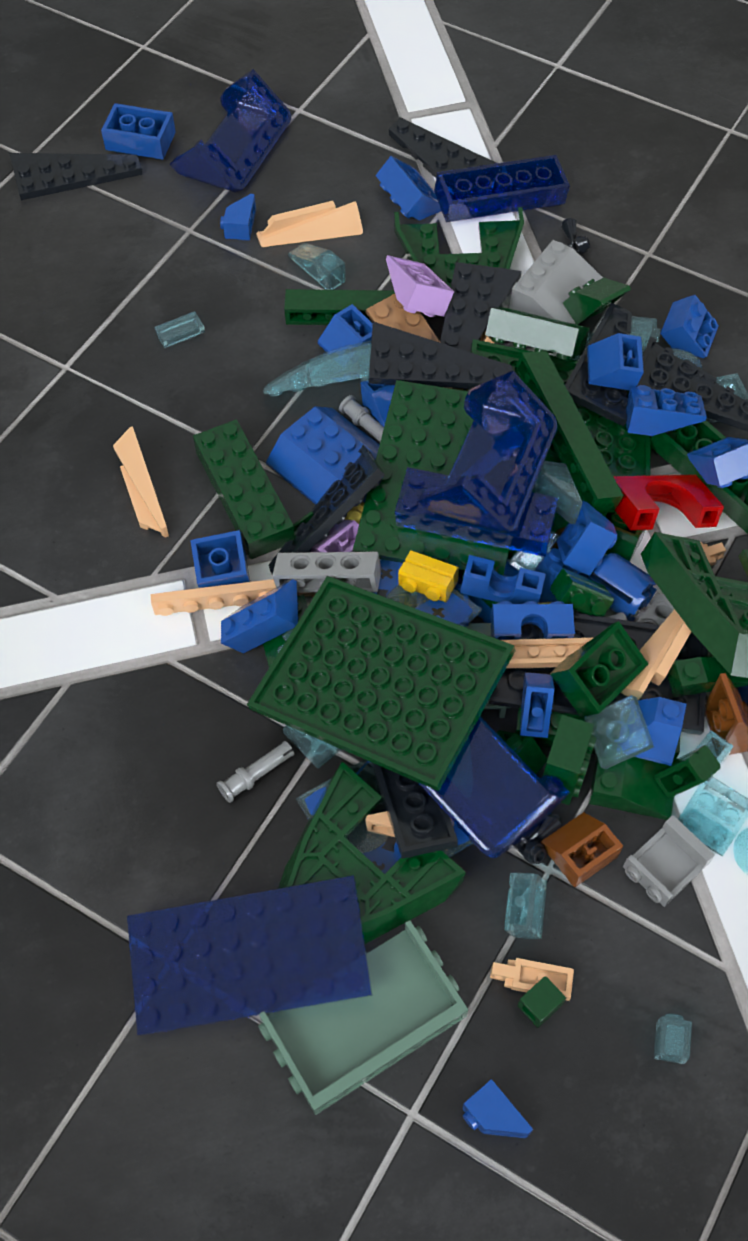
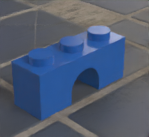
[460,555,546,604]
[490,601,575,640]

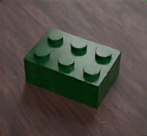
[538,715,597,805]

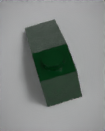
[667,657,748,697]

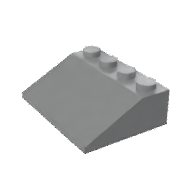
[509,240,603,324]

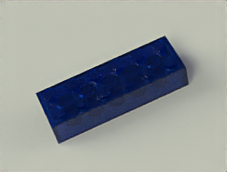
[434,155,570,223]
[395,467,558,557]

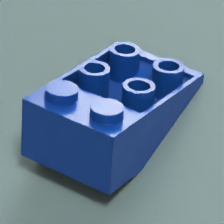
[626,385,707,436]

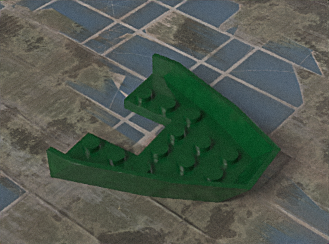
[394,207,524,288]
[641,532,748,678]
[265,761,466,966]

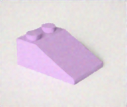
[386,255,454,317]

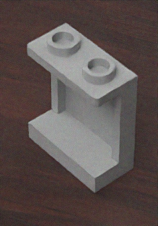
[623,815,715,907]

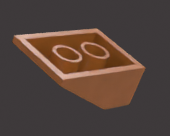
[705,673,748,757]

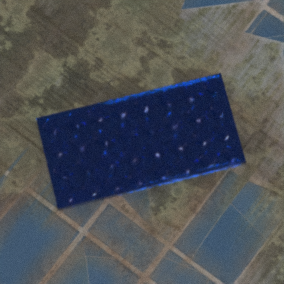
[127,875,373,1036]

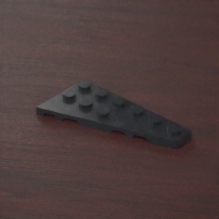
[629,336,748,432]

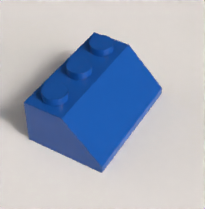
[376,156,447,220]
[221,579,298,653]

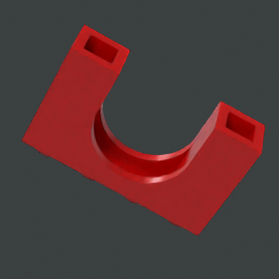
[613,475,724,530]

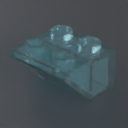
[678,776,748,857]

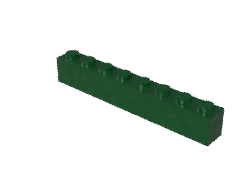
[514,351,623,513]

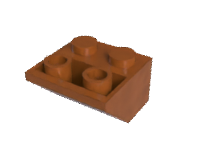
[540,812,623,888]

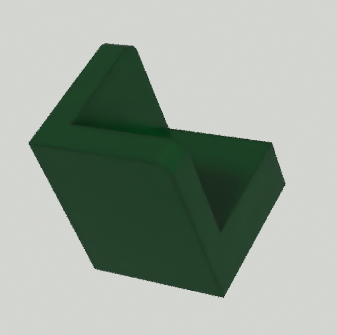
[517,976,566,1028]

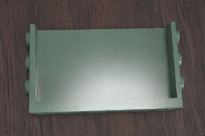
[258,921,468,1115]

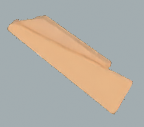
[256,201,363,247]
[113,426,169,537]
[621,609,691,701]

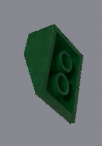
[550,621,648,717]
[589,742,674,820]

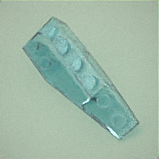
[263,340,372,397]

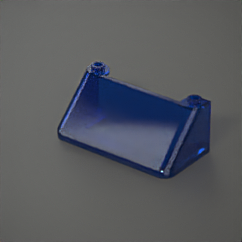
[170,69,291,192]
[418,371,557,533]
[419,716,570,858]

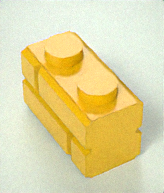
[398,550,459,603]

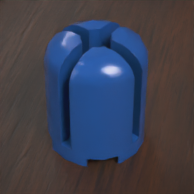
[587,553,657,621]

